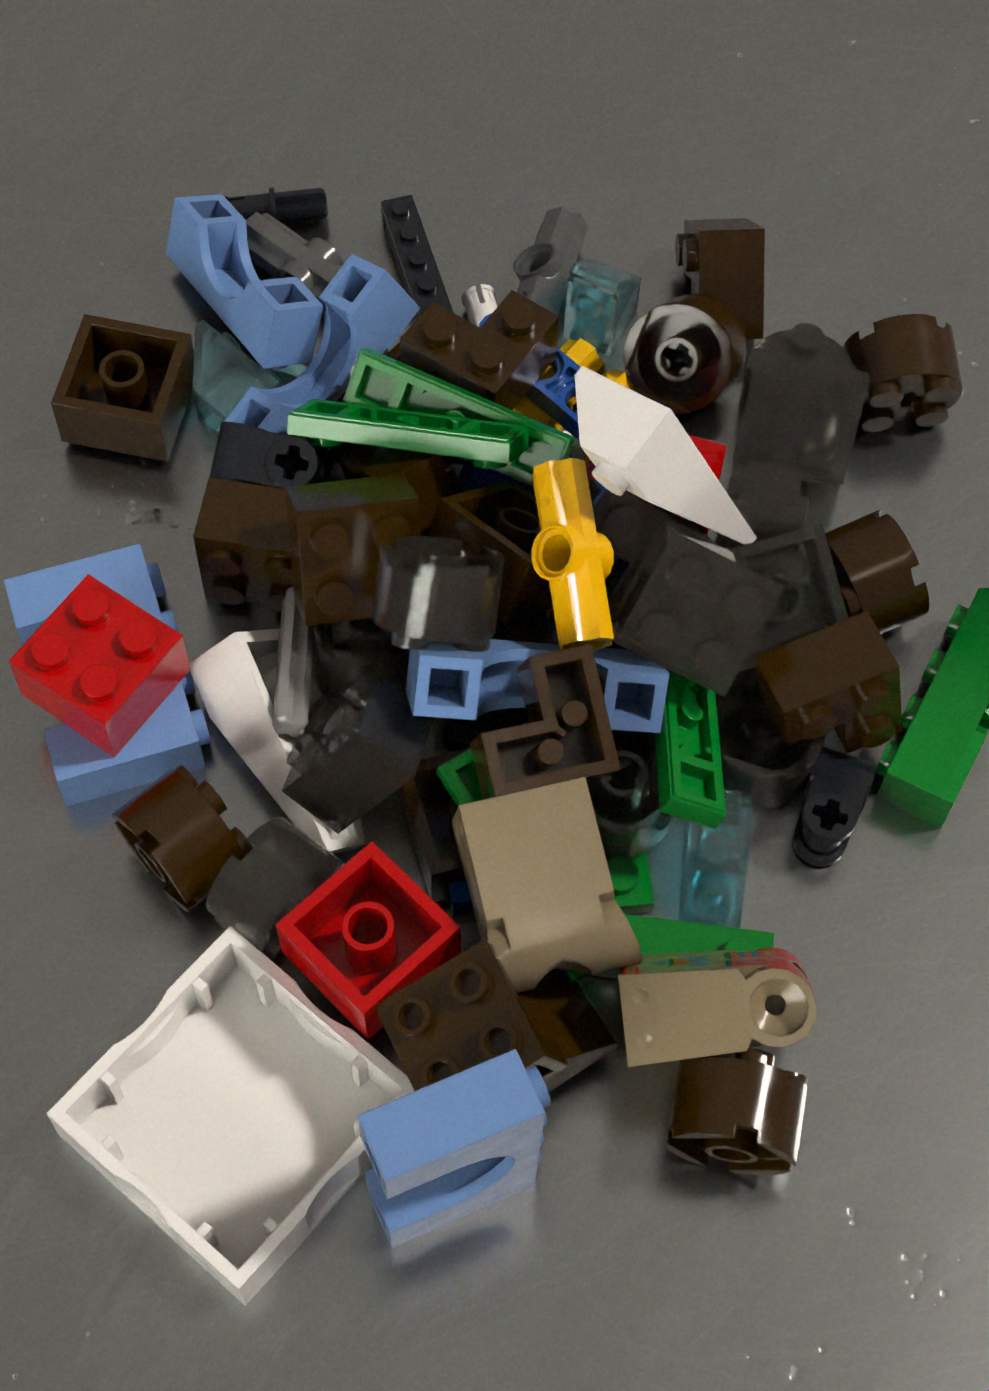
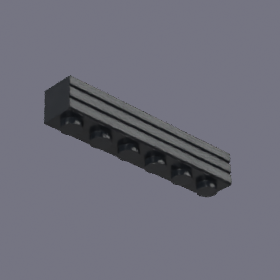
[381,195,454,320]

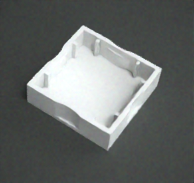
[46,926,414,1306]

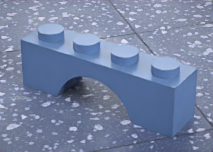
[166,194,324,369]
[217,254,420,436]
[405,633,669,733]

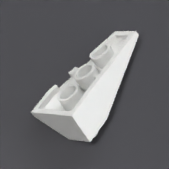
[574,366,757,547]
[189,629,365,856]

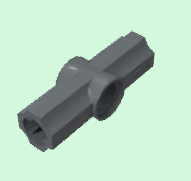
[513,207,588,315]
[246,212,344,300]

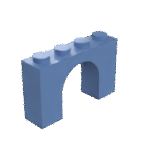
[4,543,211,807]
[357,1049,551,1248]

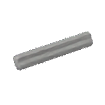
[272,586,315,737]

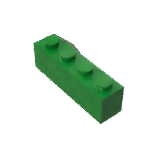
[876,588,989,828]

